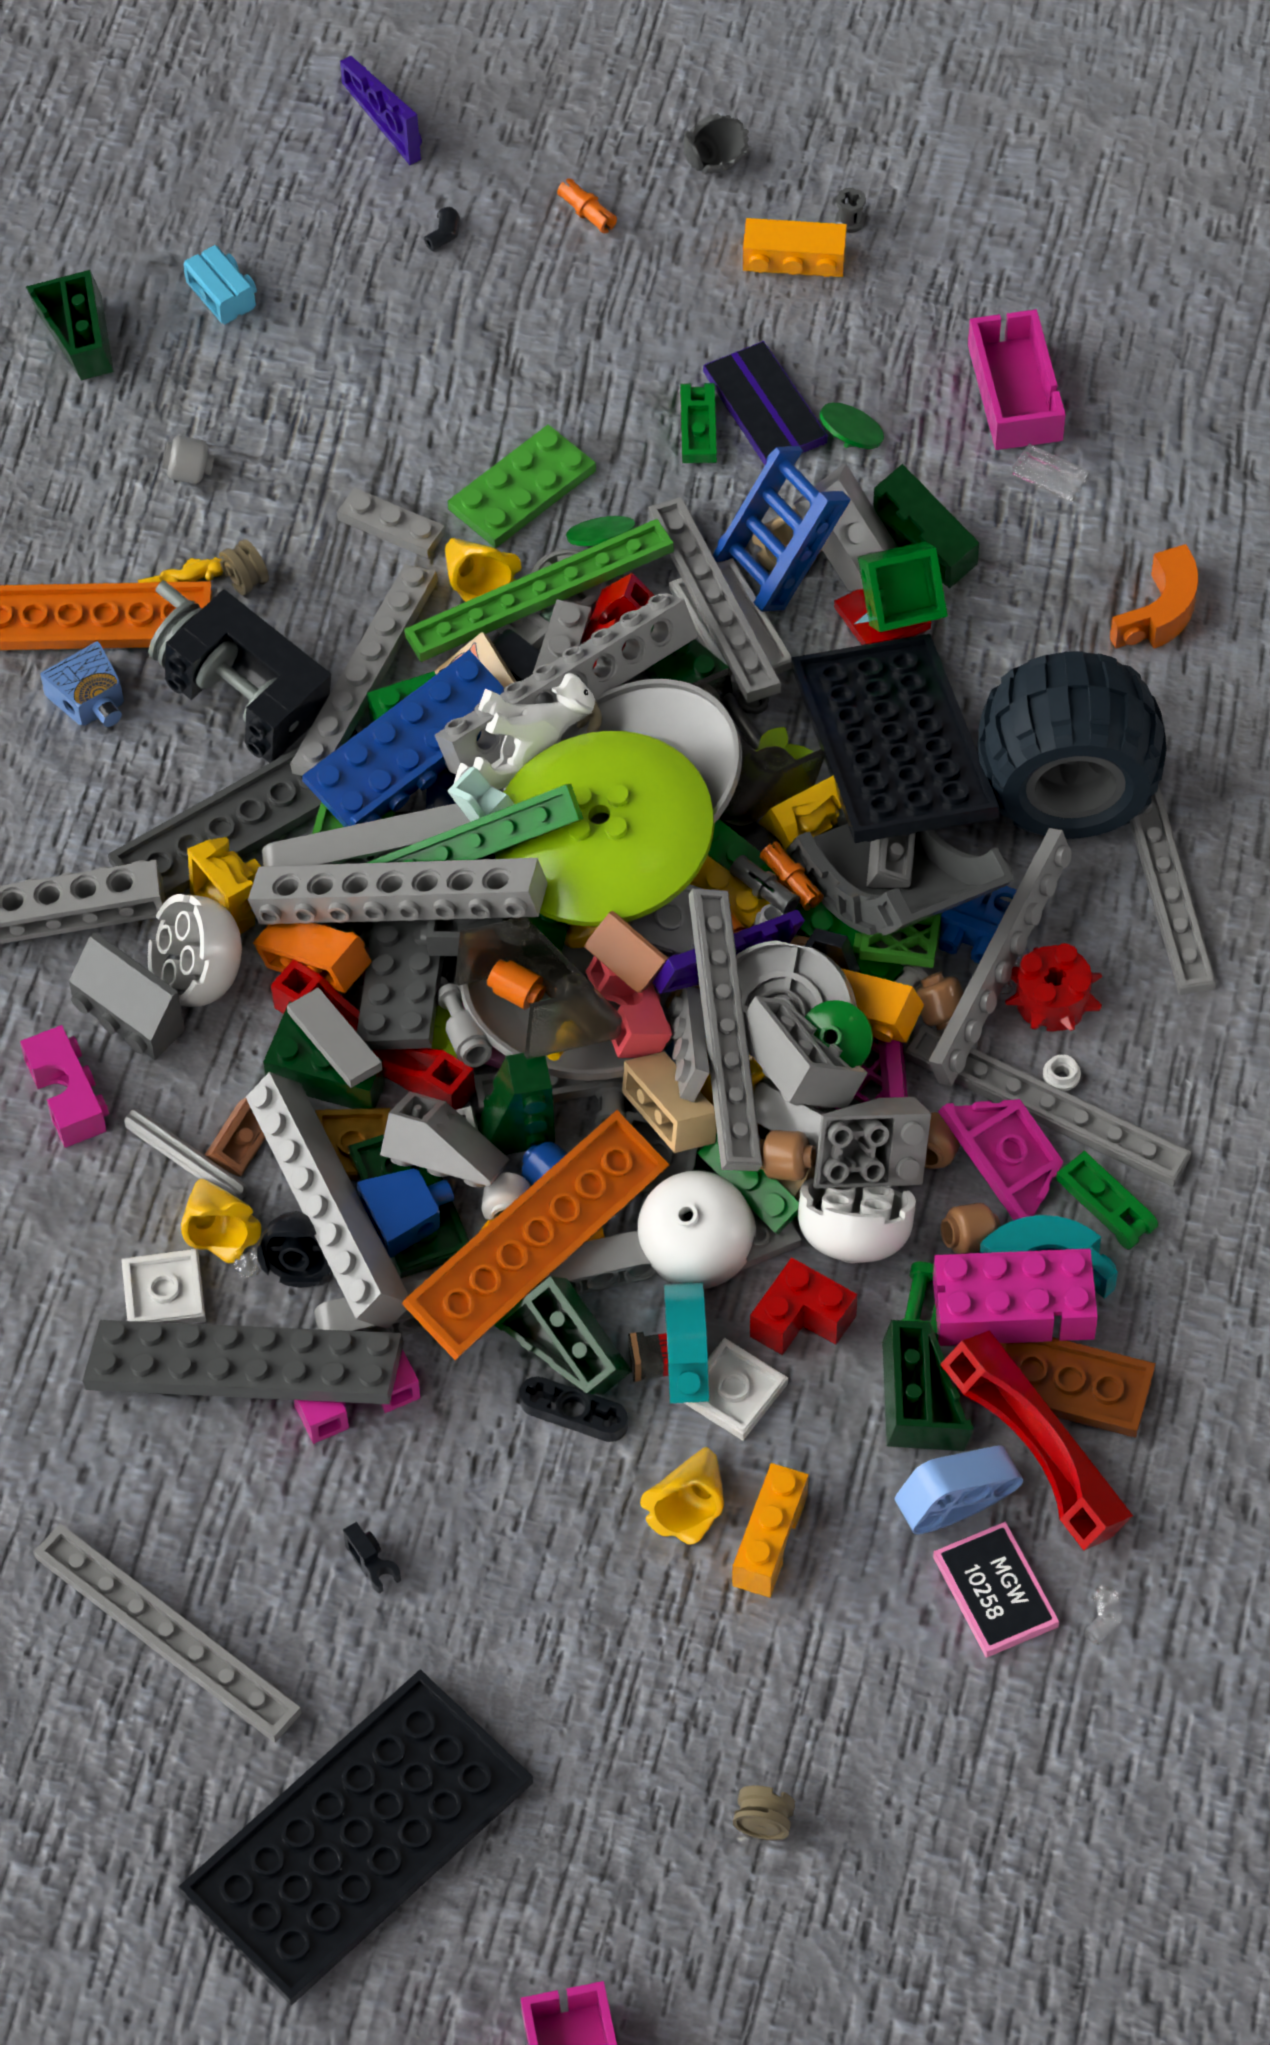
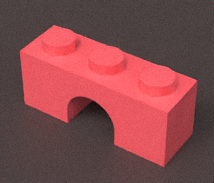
[586,956,672,1058]

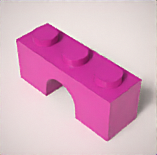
[20,1025,109,1148]
[294,1349,421,1444]

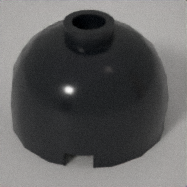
[257,1211,331,1288]

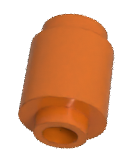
[487,959,546,1010]

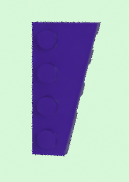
[340,56,422,165]
[653,910,805,994]

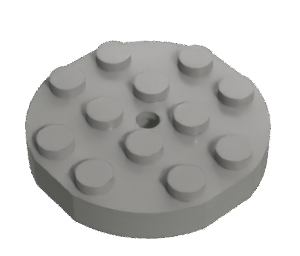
[736,940,857,1086]

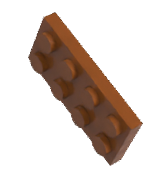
[1000,1337,1156,1438]

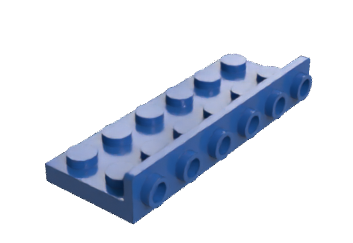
[302,650,505,827]

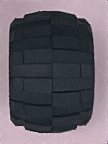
[977,651,1167,839]

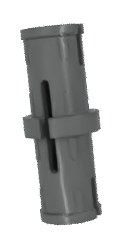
[729,855,800,914]

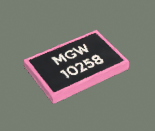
[933,1521,1059,1658]

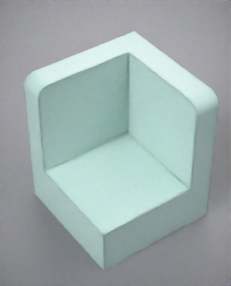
[447,767,514,821]

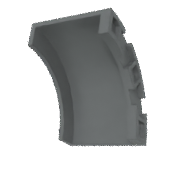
[786,824,1015,935]

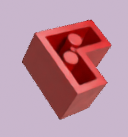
[750,1257,858,1355]

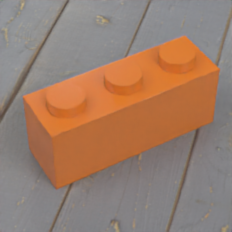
[253,923,372,993]

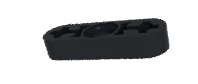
[519,1376,628,1442]

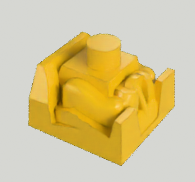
[758,775,842,853]
[187,837,261,934]

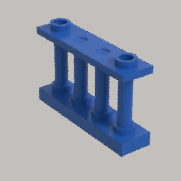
[712,446,851,612]

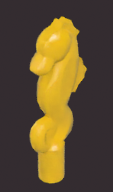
[137,557,224,583]

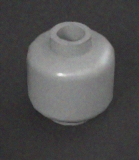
[162,436,214,484]

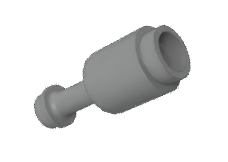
[437,984,492,1067]

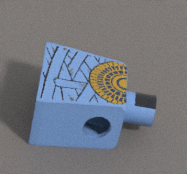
[40,641,124,727]

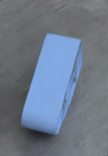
[894,1445,1023,1535]

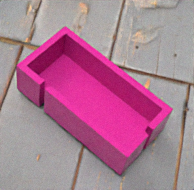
[968,309,1066,450]
[933,1248,1098,1346]
[520,1981,617,2045]

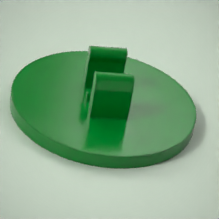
[820,402,884,449]
[566,516,636,546]

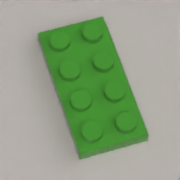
[447,424,596,548]

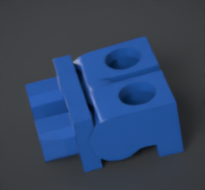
[939,886,1017,964]

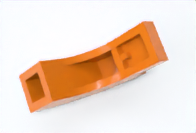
[1110,544,1198,649]

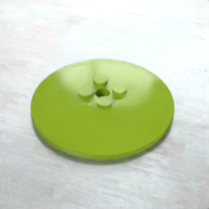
[494,731,714,927]

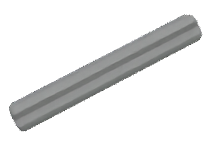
[124,1109,247,1200]

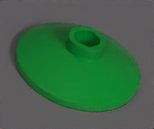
[804,1000,873,1068]

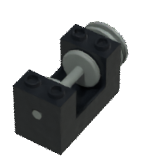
[148,580,331,763]

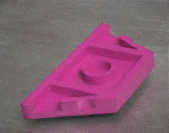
[938,1099,1064,1220]

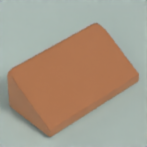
[584,910,668,993]
[205,1098,265,1177]

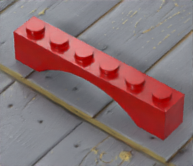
[271,959,475,1110]
[940,1330,1133,1551]

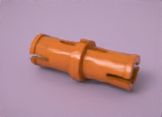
[557,178,617,234]
[760,841,824,911]

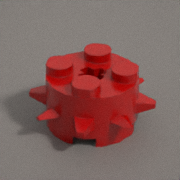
[1005,943,1102,1032]

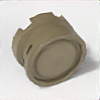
[219,539,269,595]
[733,1785,795,1840]

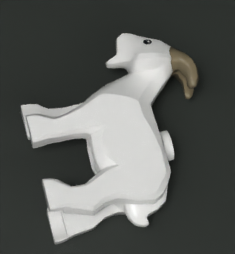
[454,673,602,792]

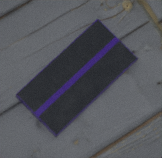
[703,341,828,465]

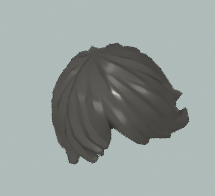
[683,113,749,174]

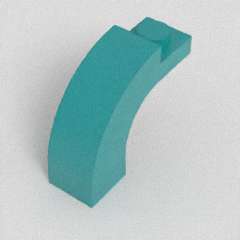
[980,1215,1118,1299]
[664,1282,709,1403]

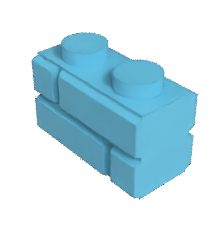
[183,245,257,325]

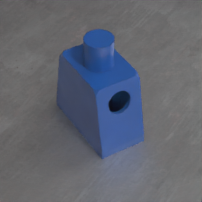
[357,1168,454,1258]

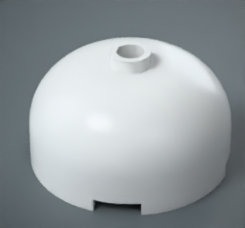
[148,894,242,1007]
[638,1171,756,1289]
[798,1178,916,1263]

